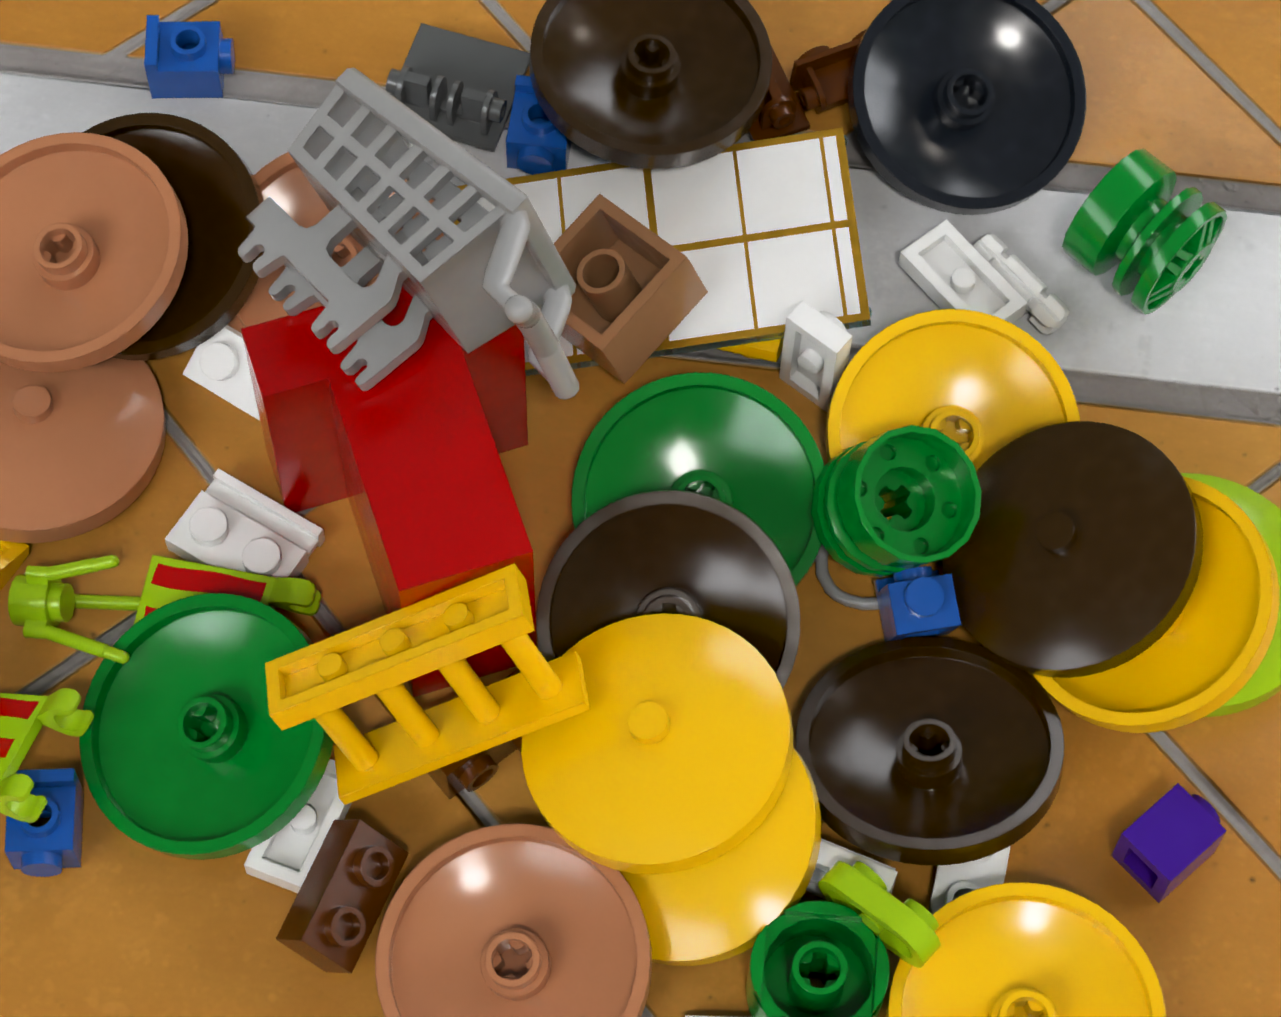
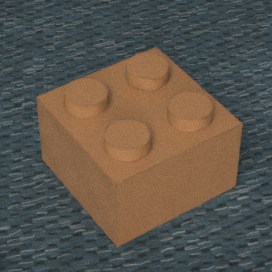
[540,194,708,384]

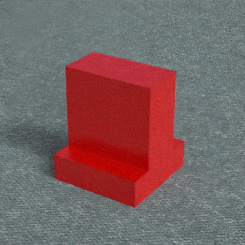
[241,287,537,697]

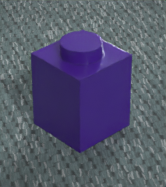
[1111,783,1227,903]

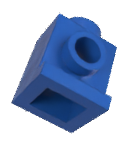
[144,15,235,99]
[506,75,572,175]
[874,566,961,642]
[5,768,84,877]

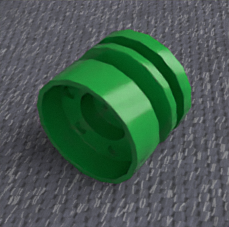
[1062,149,1227,315]
[811,425,982,577]

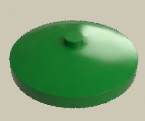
[571,372,824,588]
[79,593,334,860]

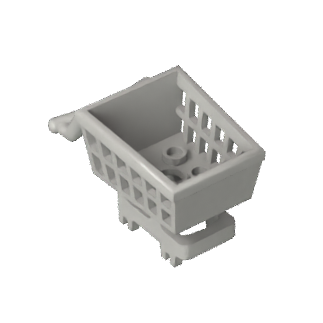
[238,68,579,400]

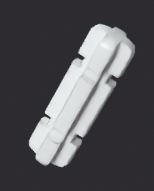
[973,233,1069,335]

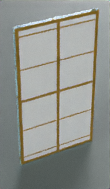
[454,127,872,376]

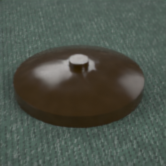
[529,0,772,169]
[82,113,264,360]
[942,421,1203,678]
[536,490,800,689]
[796,637,1064,865]

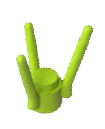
[8,555,141,664]

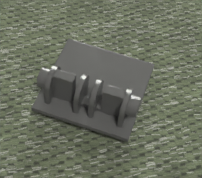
[386,23,530,152]

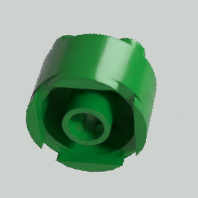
[746,901,890,1017]

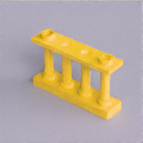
[265,563,590,805]

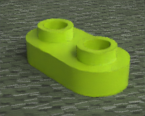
[818,861,941,968]

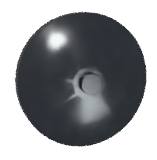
[847,0,1086,215]

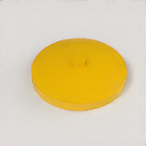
[825,309,1080,563]
[1033,476,1279,733]
[521,613,793,874]
[619,747,822,966]
[886,882,1166,1017]

